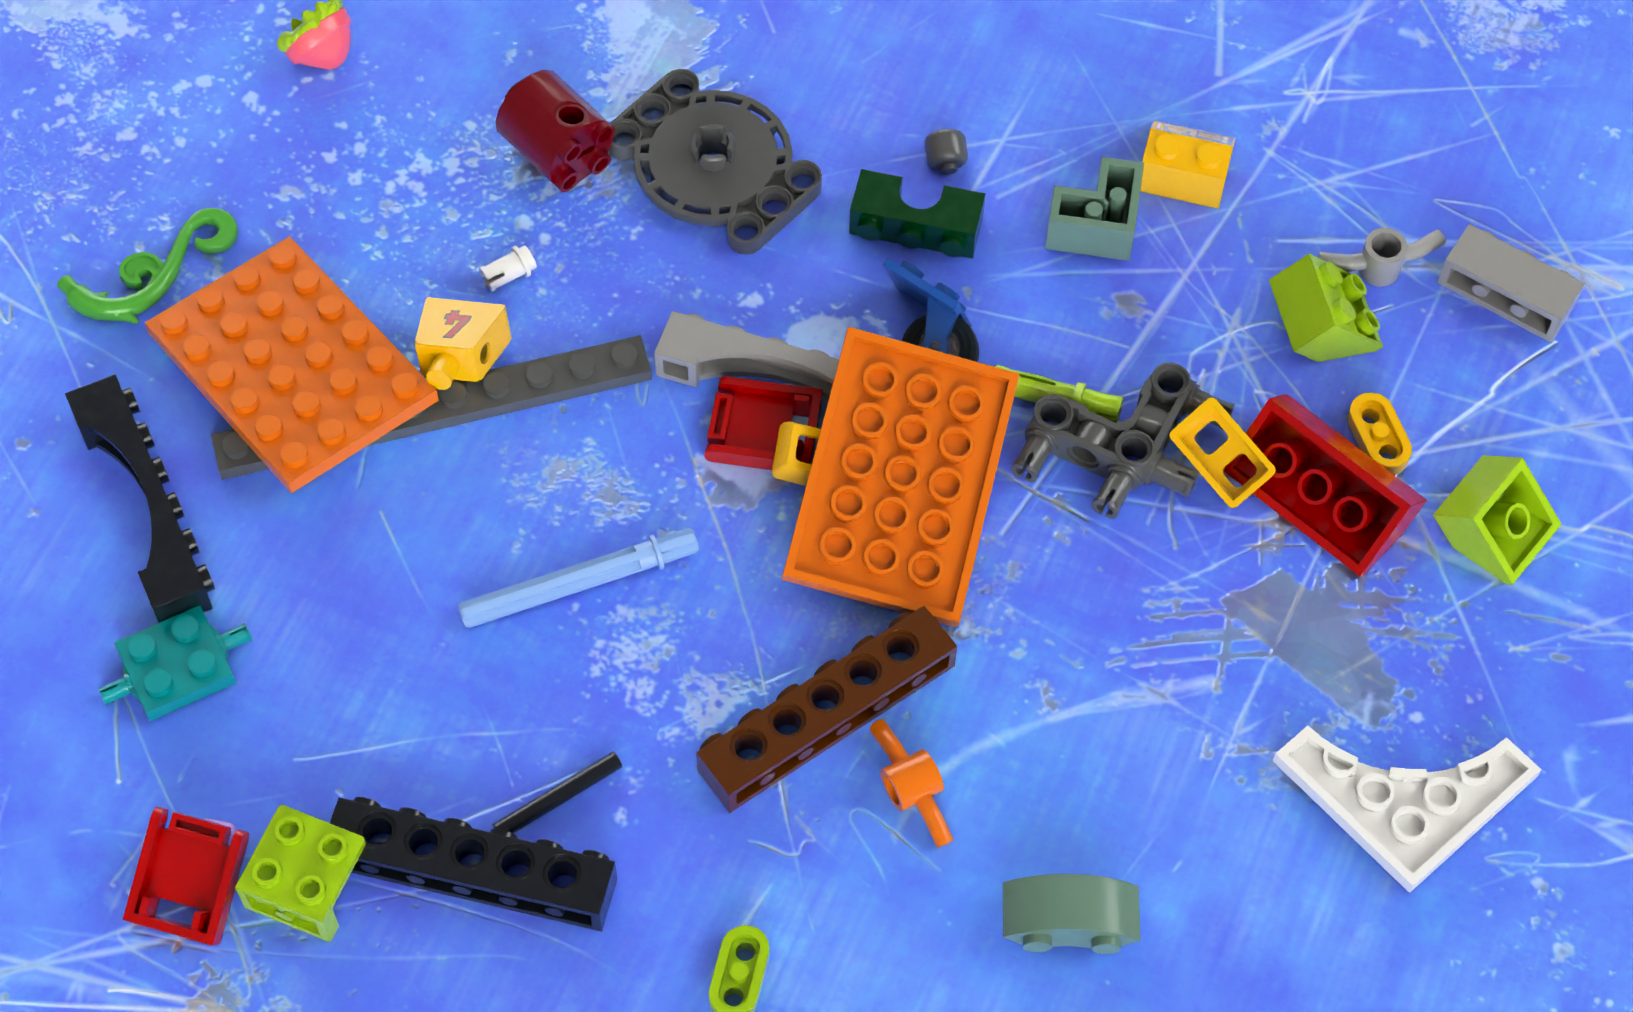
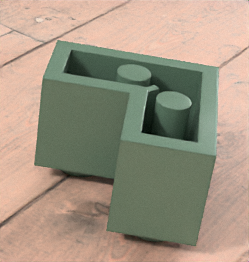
[1045,157,1144,261]

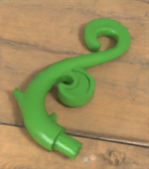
[57,208,238,324]

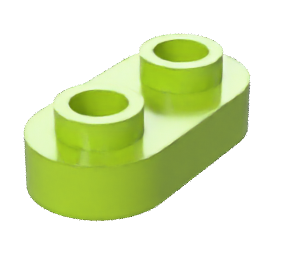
[709,925,770,1012]

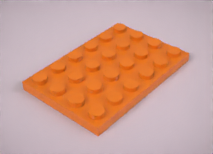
[144,236,439,494]
[781,327,1020,627]

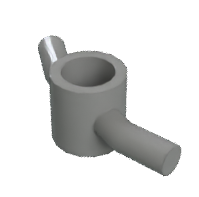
[1318,228,1446,287]

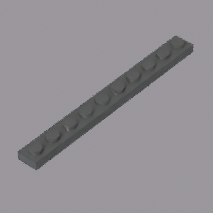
[211,335,652,480]

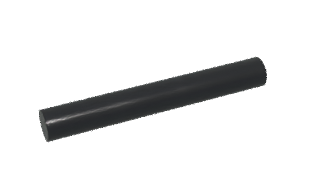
[492,751,623,834]

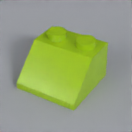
[1433,455,1562,585]

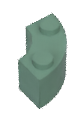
[1003,874,1140,954]

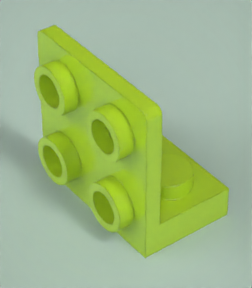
[235,805,366,943]

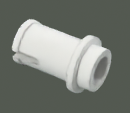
[479,245,537,292]

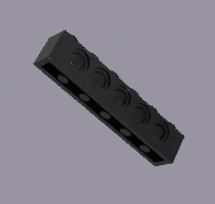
[330,797,617,932]

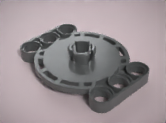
[608,69,822,255]

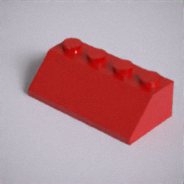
[1224,394,1427,577]

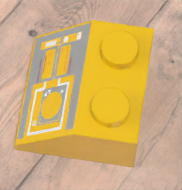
[1140,120,1236,209]

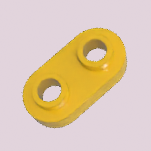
[1347,393,1412,475]

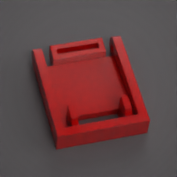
[704,376,823,470]
[122,807,249,946]

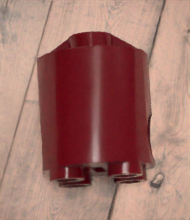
[495,70,615,192]

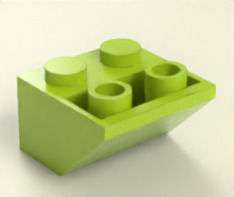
[1269,253,1383,362]

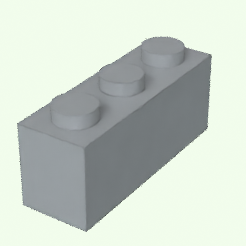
[1437,224,1585,343]

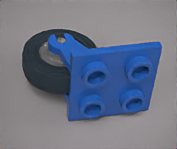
[883,257,979,362]

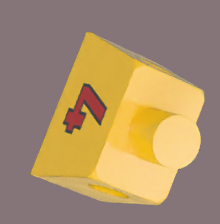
[415,297,512,390]

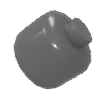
[925,129,968,174]

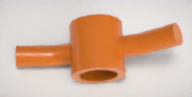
[870,719,954,848]

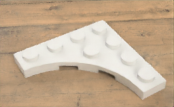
[1273,726,1542,893]

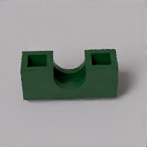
[849,169,986,258]

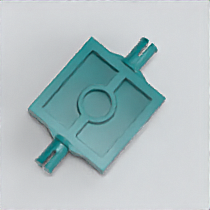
[98,605,253,722]

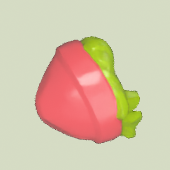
[277,0,352,69]

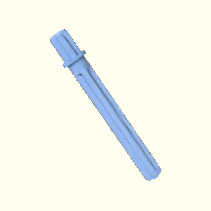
[459,528,699,628]

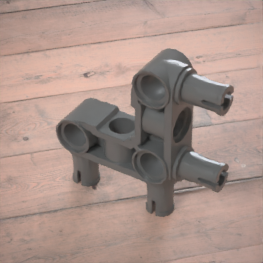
[1011,362,1235,519]

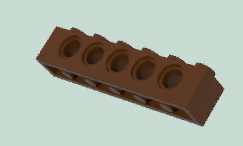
[696,606,957,813]

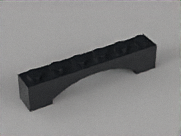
[65,374,215,623]

